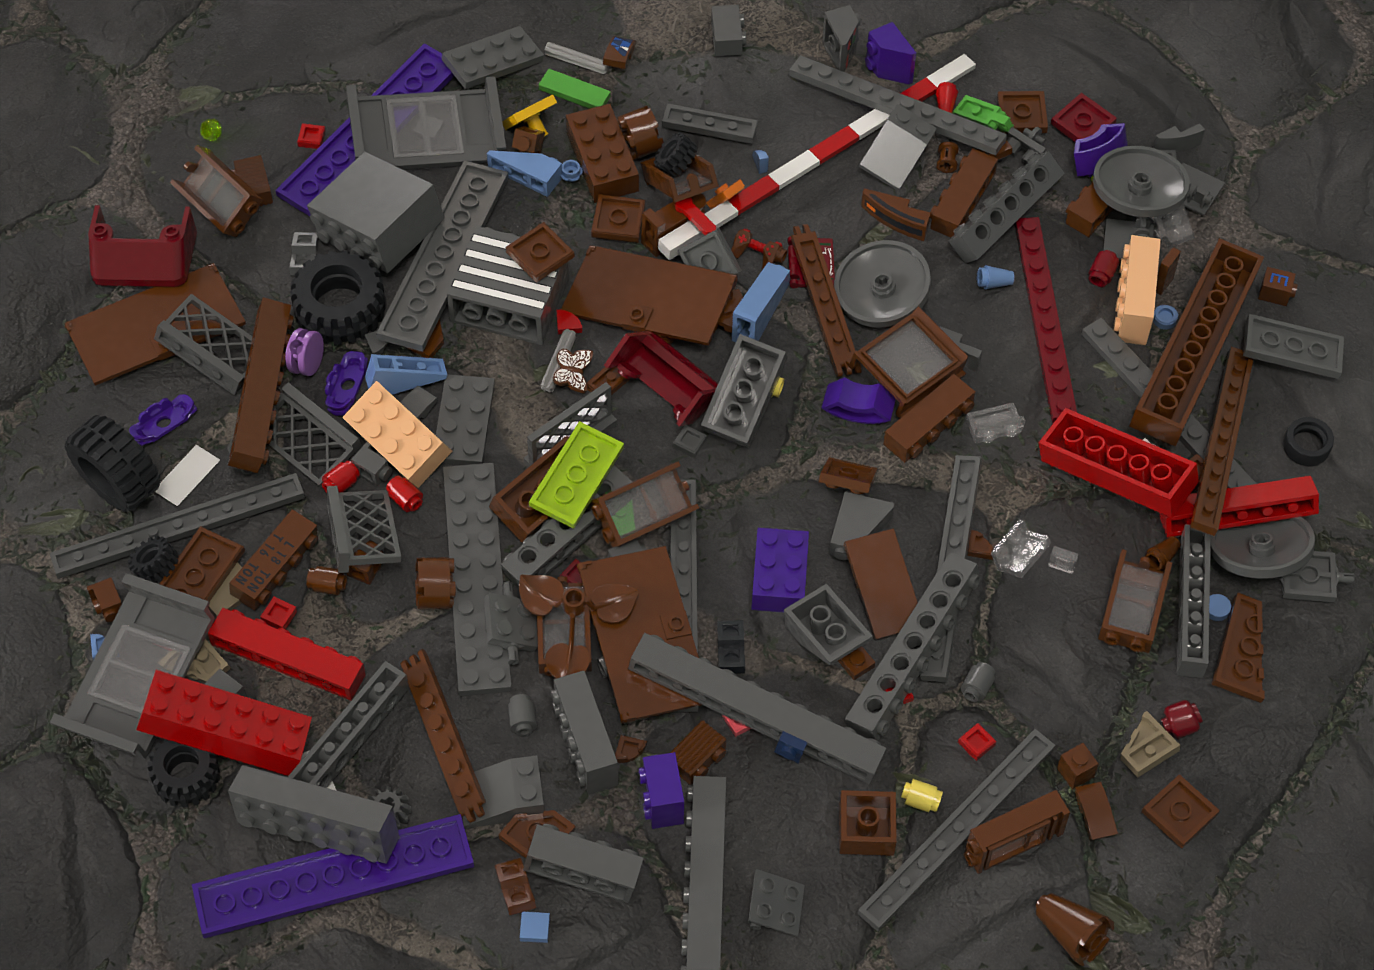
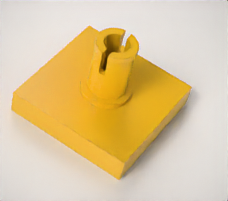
[502,95,557,136]

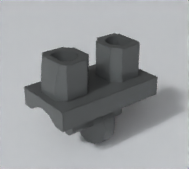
[1007,127,1046,164]

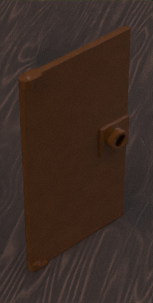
[561,245,738,346]
[64,263,246,386]
[577,546,702,723]

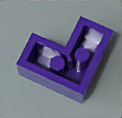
[638,752,684,829]

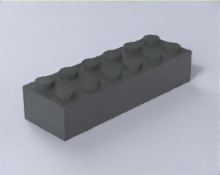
[228,765,399,864]

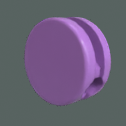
[285,328,324,376]

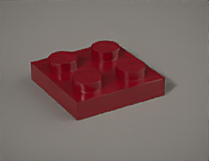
[1051,93,1117,142]

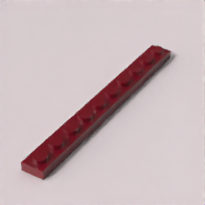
[1015,217,1077,423]

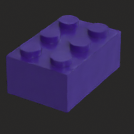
[752,528,809,612]

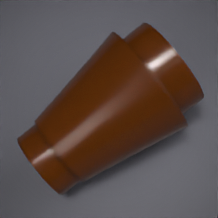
[1145,536,1181,570]

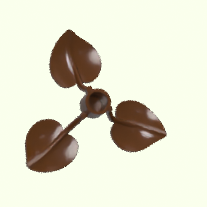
[519,574,639,679]

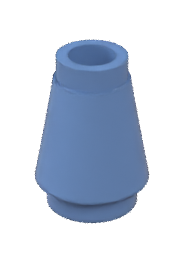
[977,265,1014,289]

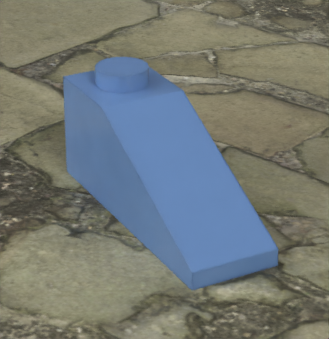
[487,150,562,197]
[365,354,447,394]

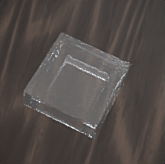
[1048,546,1079,574]

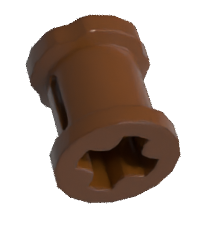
[937,142,959,173]

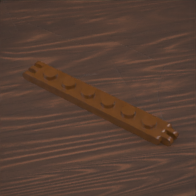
[791,224,861,378]
[400,649,486,823]

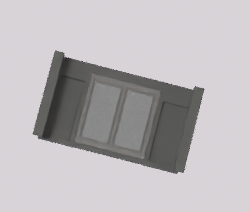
[346,77,506,170]
[49,573,215,759]

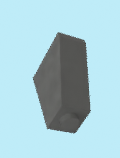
[829,492,894,560]

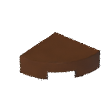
[968,530,994,560]
[615,735,647,763]

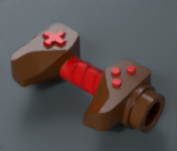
[731,229,787,269]

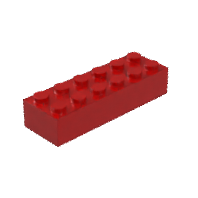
[1038,408,1199,518]
[136,670,312,776]

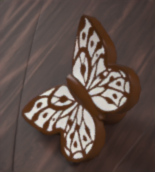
[553,348,593,393]

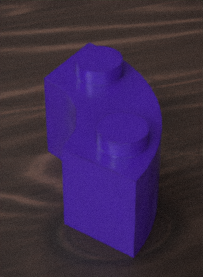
[1074,123,1128,177]
[822,377,896,424]

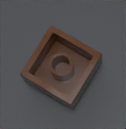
[839,790,896,856]

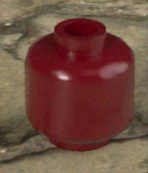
[1161,700,1203,739]

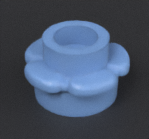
[561,160,583,182]

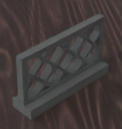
[154,294,252,395]
[267,382,363,488]
[524,382,617,468]
[326,486,401,573]

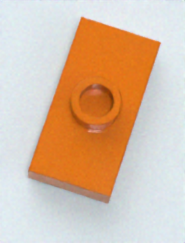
[706,179,745,209]

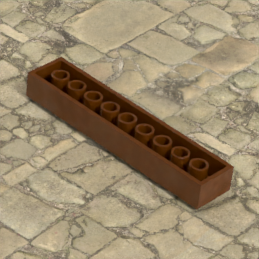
[1129,238,1264,447]

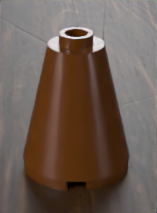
[1035,893,1114,966]

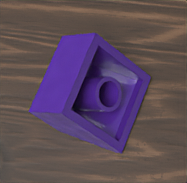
[865,22,916,85]

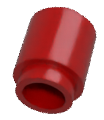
[322,460,360,493]
[386,475,423,512]

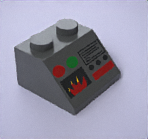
[822,5,861,72]

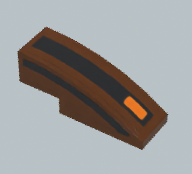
[861,188,931,241]

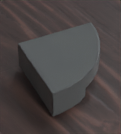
[365,330,388,355]

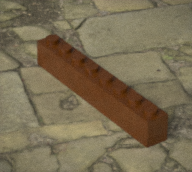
[228,297,294,473]

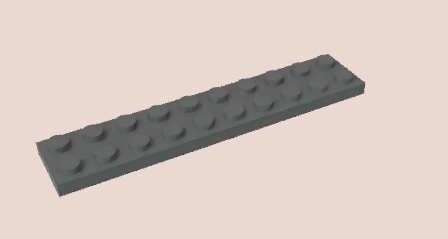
[376,160,509,352]
[443,463,512,696]

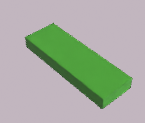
[539,69,611,109]

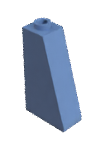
[732,262,790,342]

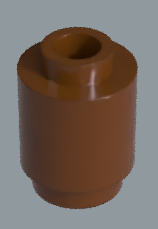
[306,566,347,595]

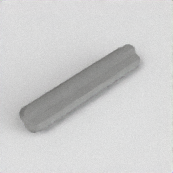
[544,42,609,74]
[541,329,576,393]

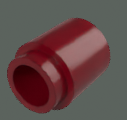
[1088,250,1120,287]

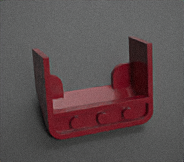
[88,205,197,287]
[604,331,718,426]

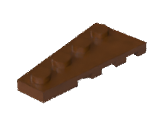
[1212,593,1265,703]

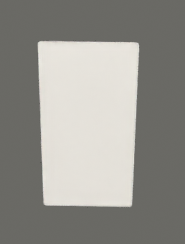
[155,445,220,506]

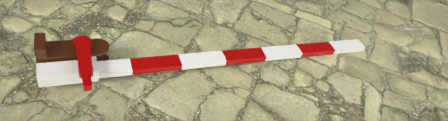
[641,54,976,260]

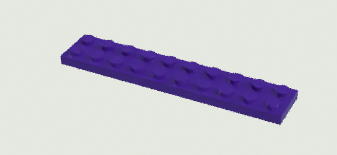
[276,43,454,216]
[192,814,474,938]

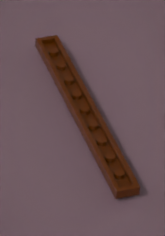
[1190,346,1253,536]

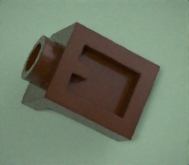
[838,646,876,680]

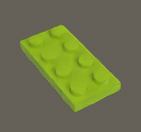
[529,421,624,529]

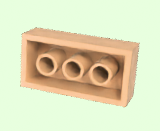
[1113,235,1161,345]
[342,381,452,488]

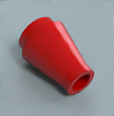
[935,82,958,113]

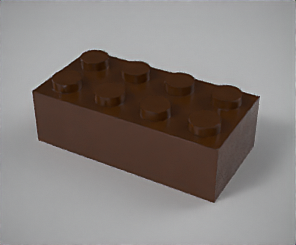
[566,104,639,203]
[489,436,569,543]

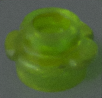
[200,118,222,141]

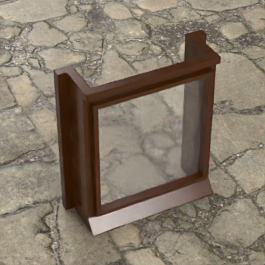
[846,306,968,419]

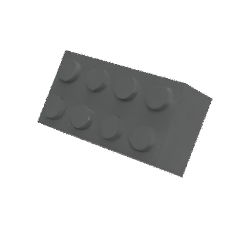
[701,334,788,449]
[551,670,618,795]
[523,824,643,903]

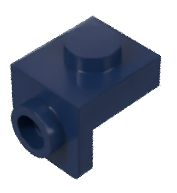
[774,731,808,763]

